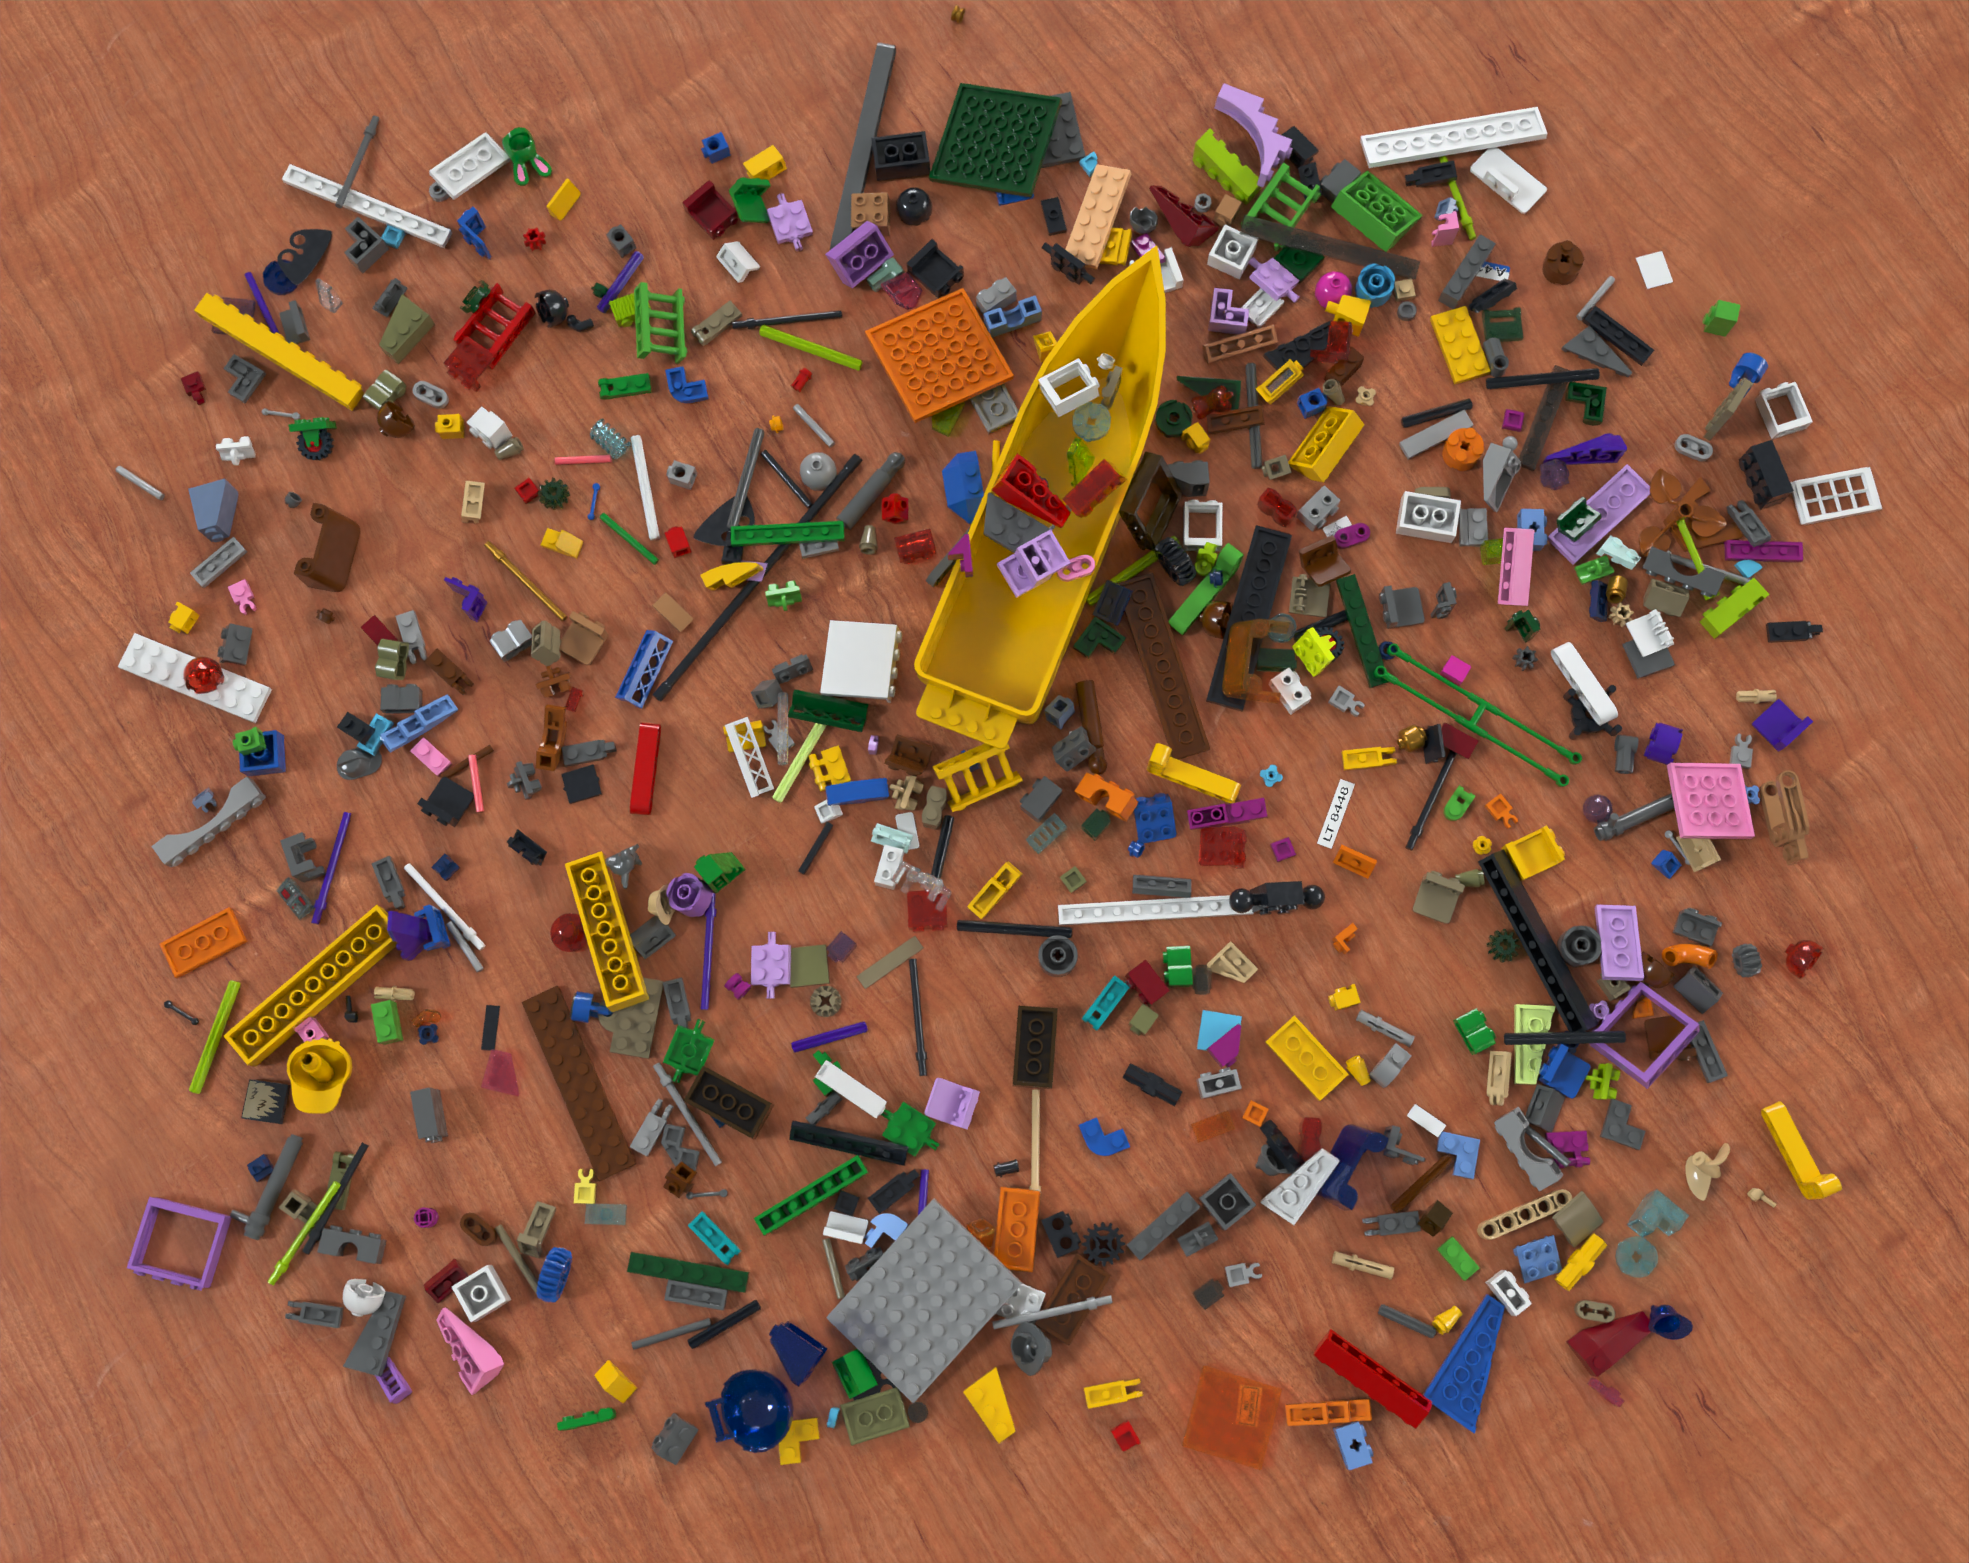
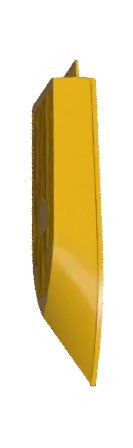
[914,245,1166,749]

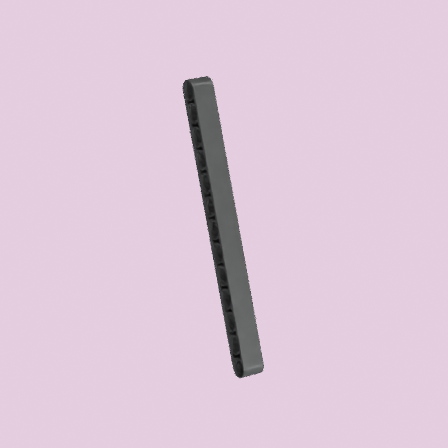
[830,42,896,250]

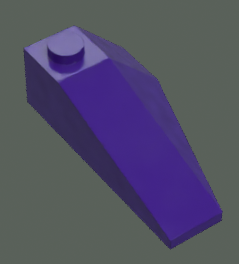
[1542,433,1627,466]
[387,911,432,961]

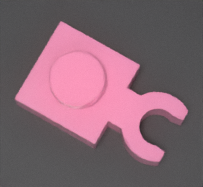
[228,579,256,615]

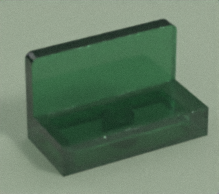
[1256,648,1297,672]

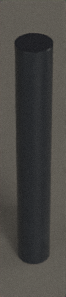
[798,822,833,875]

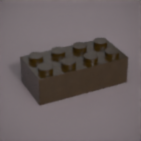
[1013,1005,1058,1089]
[683,1066,774,1140]

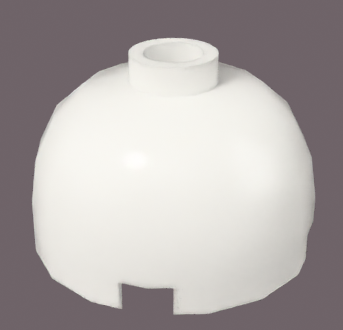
[343,1279,385,1317]

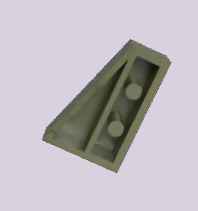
[379,294,435,364]

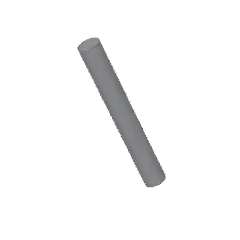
[1576,276,1615,321]
[793,404,835,448]
[116,465,165,500]
[446,921,484,973]

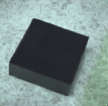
[834,1190,860,1216]

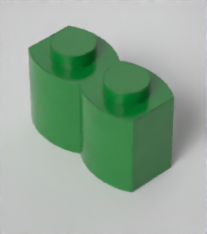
[1162,946,1193,988]
[1453,1008,1496,1055]

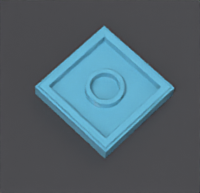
[1197,1010,1242,1051]

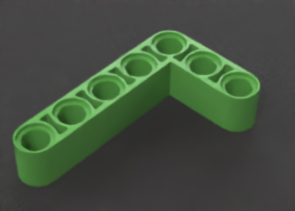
[1169,543,1244,635]

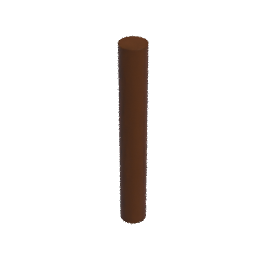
[440,745,494,778]

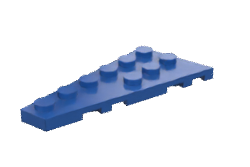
[1423,1294,1505,1434]

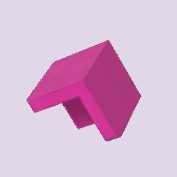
[1439,655,1471,686]

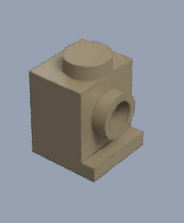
[1261,455,1291,480]
[1597,973,1631,1001]

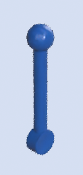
[588,483,600,520]

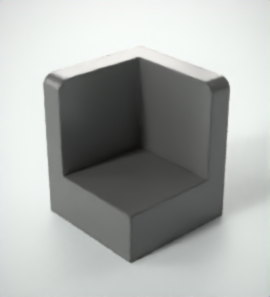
[751,679,784,709]

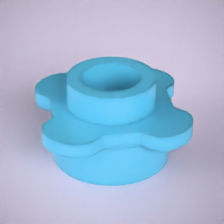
[1260,765,1283,787]

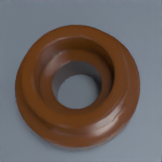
[316,608,335,624]

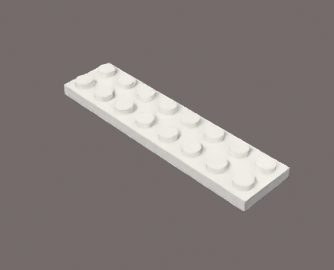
[118,633,272,723]

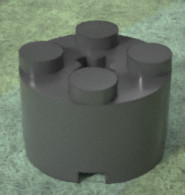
[1556,926,1601,968]
[1038,935,1078,977]

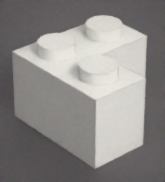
[467,407,513,450]

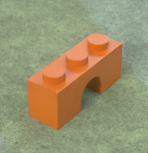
[1075,772,1138,822]

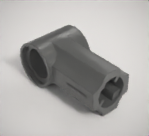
[1483,337,1509,377]
[1614,734,1638,774]

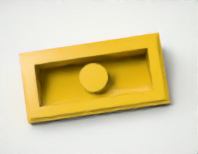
[547,178,581,221]

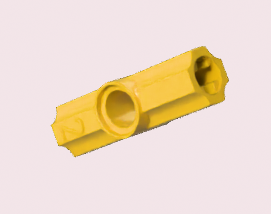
[1555,1233,1607,1291]

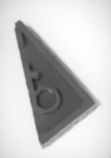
[1561,325,1632,377]

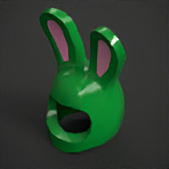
[502,127,552,186]

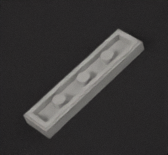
[1399,410,1473,460]

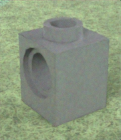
[666,460,697,490]

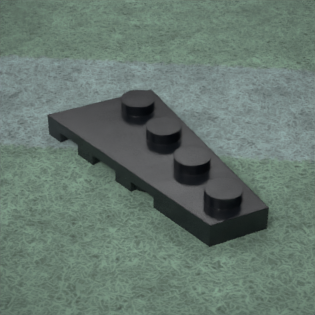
[1263,321,1343,380]

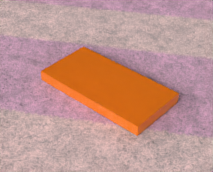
[159,907,248,978]
[994,1187,1041,1272]

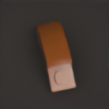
[536,704,567,771]

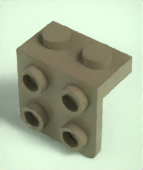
[1412,871,1465,924]

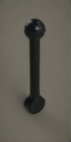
[164,1001,199,1025]

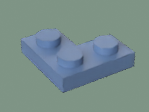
[1436,1131,1480,1179]

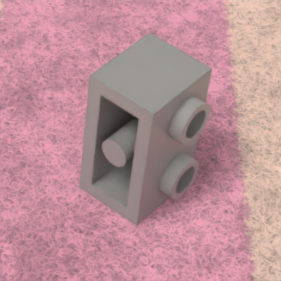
[976,277,1017,315]
[1296,486,1341,532]
[1196,1067,1242,1100]

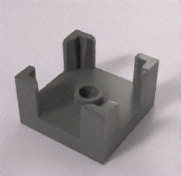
[280,832,326,883]

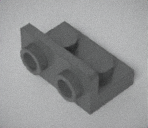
[1672,908,1722,947]

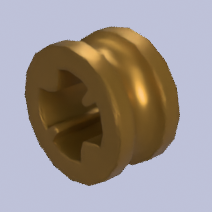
[951,5,965,24]

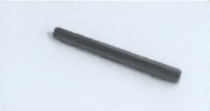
[1245,363,1262,469]
[727,428,764,529]

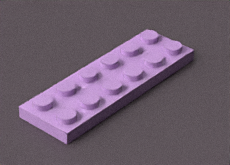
[1547,464,1650,565]

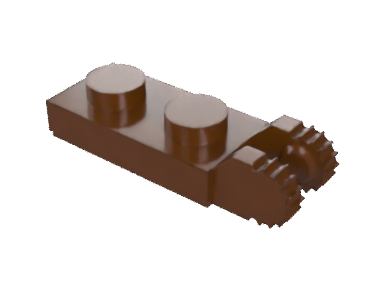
[424,648,474,695]

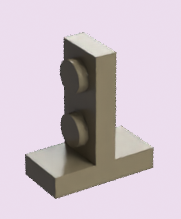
[517,1201,556,1258]

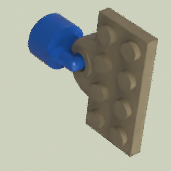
[1704,352,1768,441]
[570,978,664,1059]

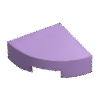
[868,735,879,755]

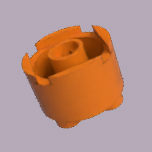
[1442,428,1484,471]

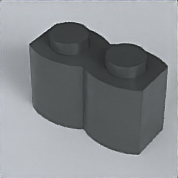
[380,684,422,714]

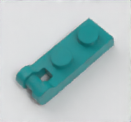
[1082,975,1130,1031]
[688,1211,741,1265]

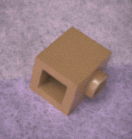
[1214,194,1242,227]

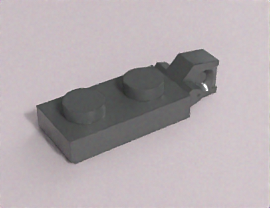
[562,740,617,767]
[371,856,406,910]
[663,977,691,1029]

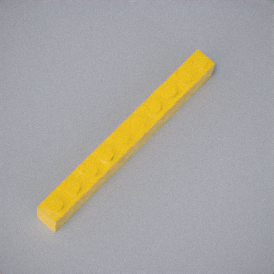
[194,293,365,411]

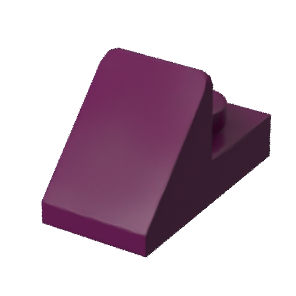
[948,534,973,577]

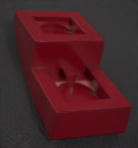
[361,615,399,646]

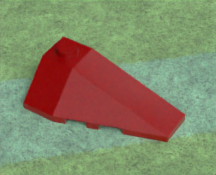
[991,453,1071,528]

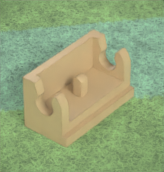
[461,481,485,523]
[1676,836,1721,872]

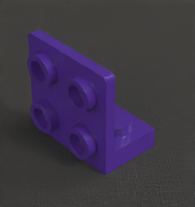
[444,577,488,622]
[1752,699,1813,752]

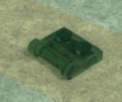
[1482,307,1524,342]

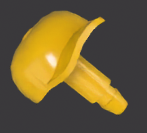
[287,1038,353,1114]

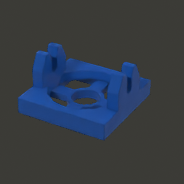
[414,904,451,951]

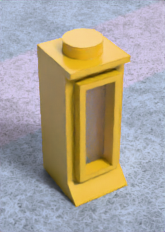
[1255,359,1304,405]

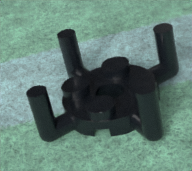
[1563,685,1622,740]

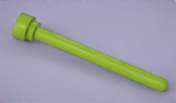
[1677,520,1720,600]

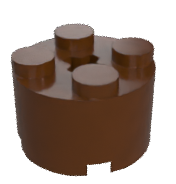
[1542,240,1584,285]

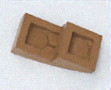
[652,592,694,632]

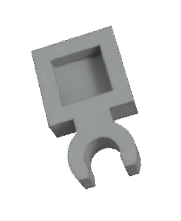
[1328,686,1365,717]
[763,720,795,755]
[1729,733,1753,769]
[1224,1263,1262,1287]

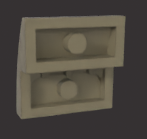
[1552,1191,1603,1248]

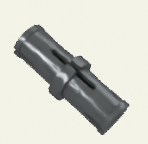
[805,1091,843,1125]

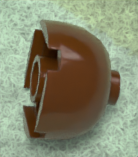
[377,401,415,438]
[1199,601,1233,639]
[1638,951,1676,988]

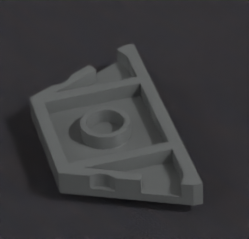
[984,492,1052,553]

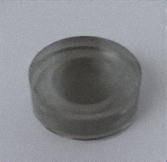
[908,1401,928,1423]

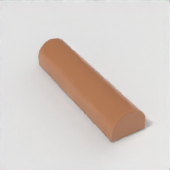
[1202,324,1278,363]

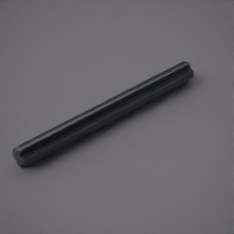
[1486,368,1600,389]
[957,920,1072,938]
[1504,1031,1626,1045]

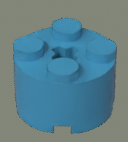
[1355,264,1395,308]

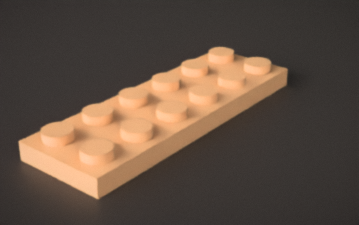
[1066,164,1131,269]

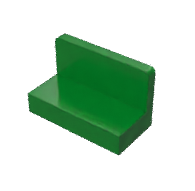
[832,1349,877,1399]

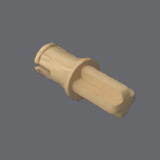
[1736,689,1777,704]
[374,986,415,1002]

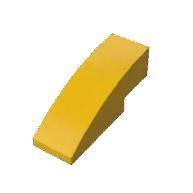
[700,562,764,591]
[967,862,1023,919]

